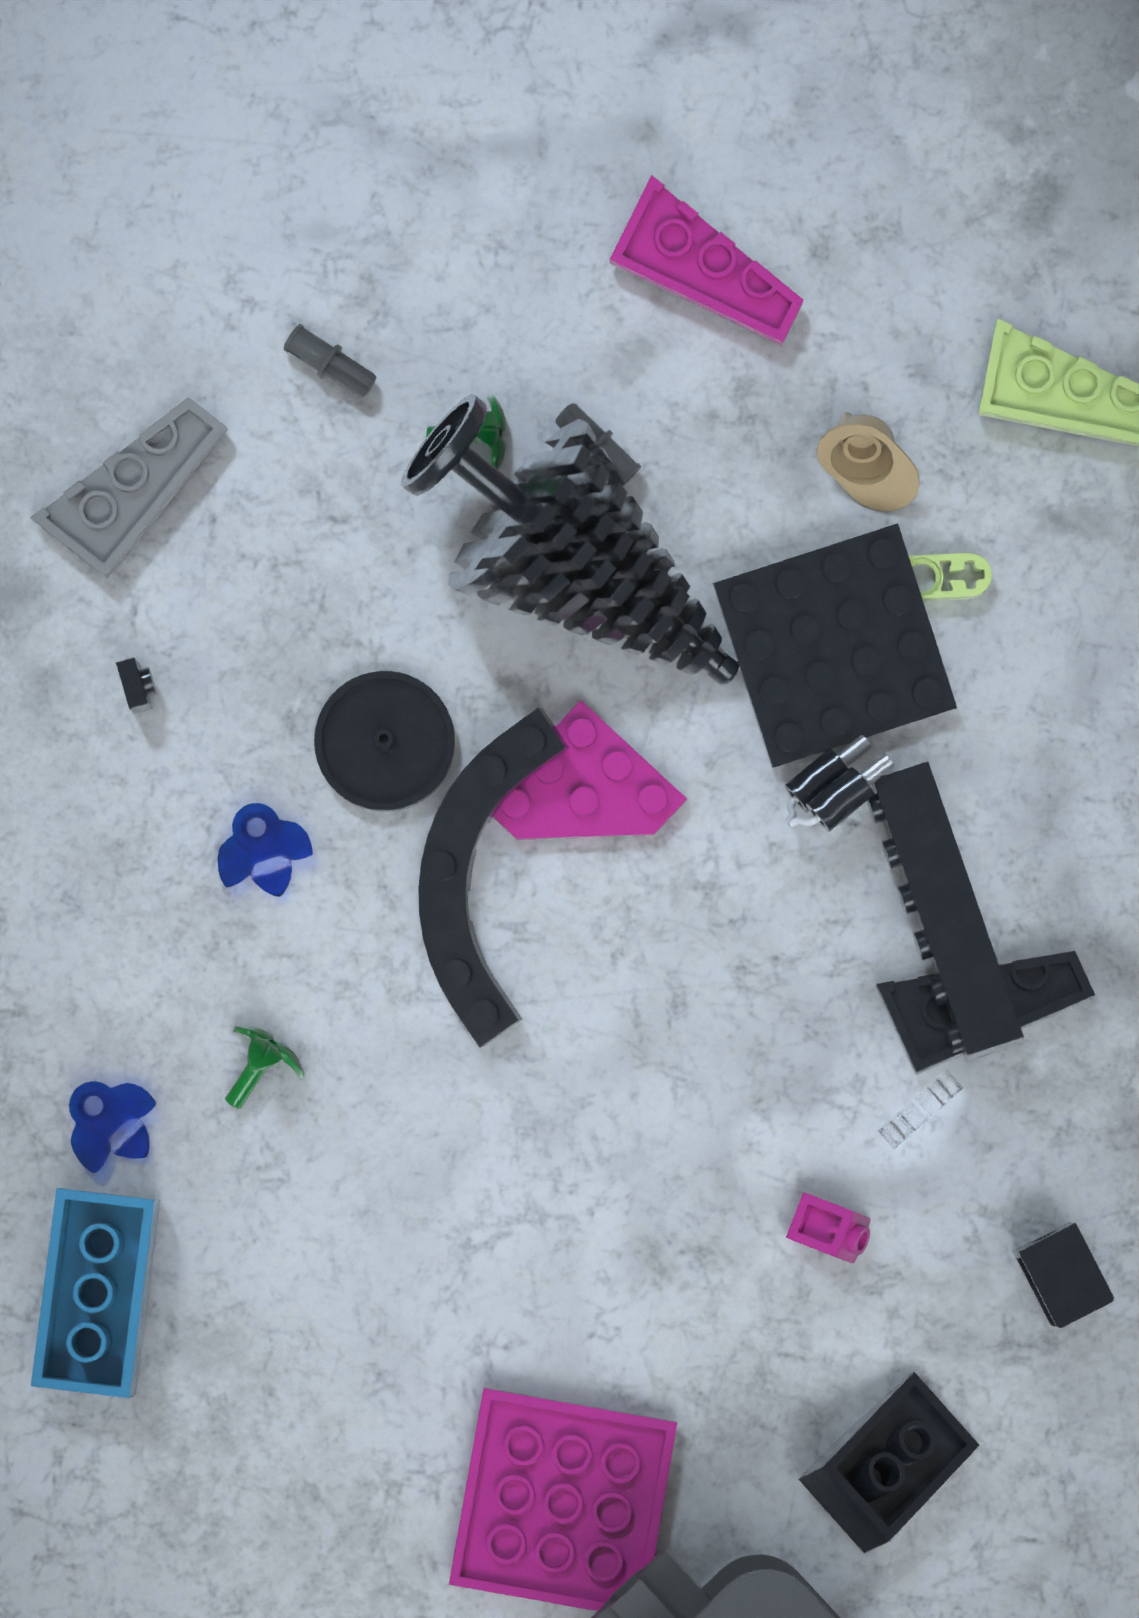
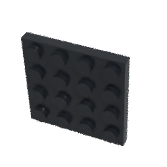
[712,523,957,768]

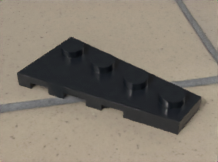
[876,951,1095,1075]

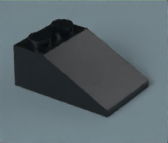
[798,1372,980,1553]

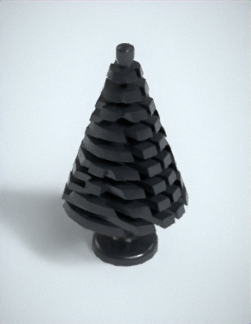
[400,394,739,685]

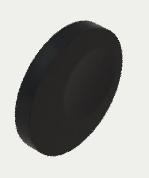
[314,671,455,812]

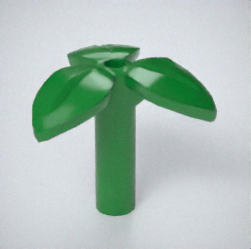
[426,395,507,469]
[225,1026,305,1109]

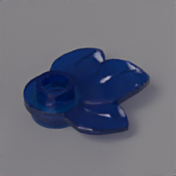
[217,803,313,897]
[69,1081,156,1173]

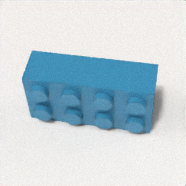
[31,1188,160,1398]

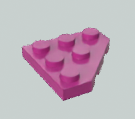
[493,700,687,840]

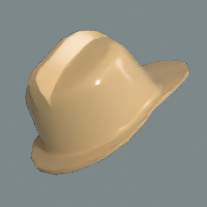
[816,412,920,511]

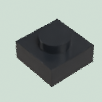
[116,657,157,714]

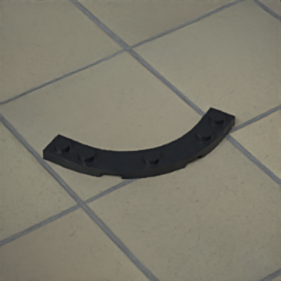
[418,708,570,1048]

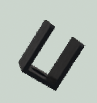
[1012,1222,1114,1328]

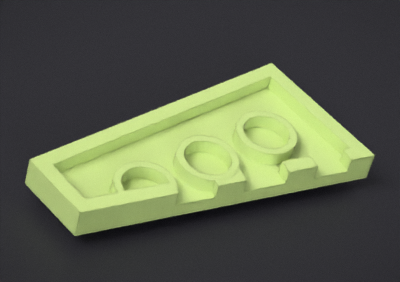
[977,318,1139,447]

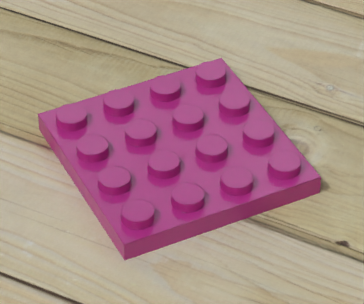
[449,1387,677,1611]

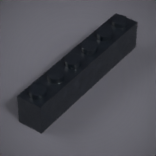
[867,761,1024,1062]

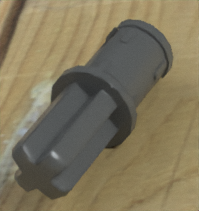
[283,324,376,398]
[555,403,642,486]

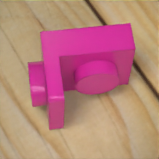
[786,1192,871,1264]

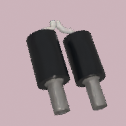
[784,735,895,832]

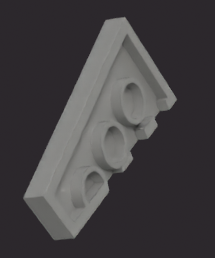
[30,397,228,580]

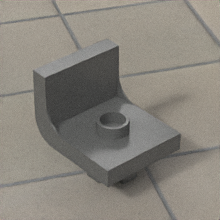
[591,1548,840,1618]

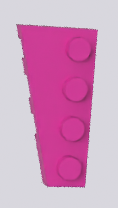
[609,175,804,346]

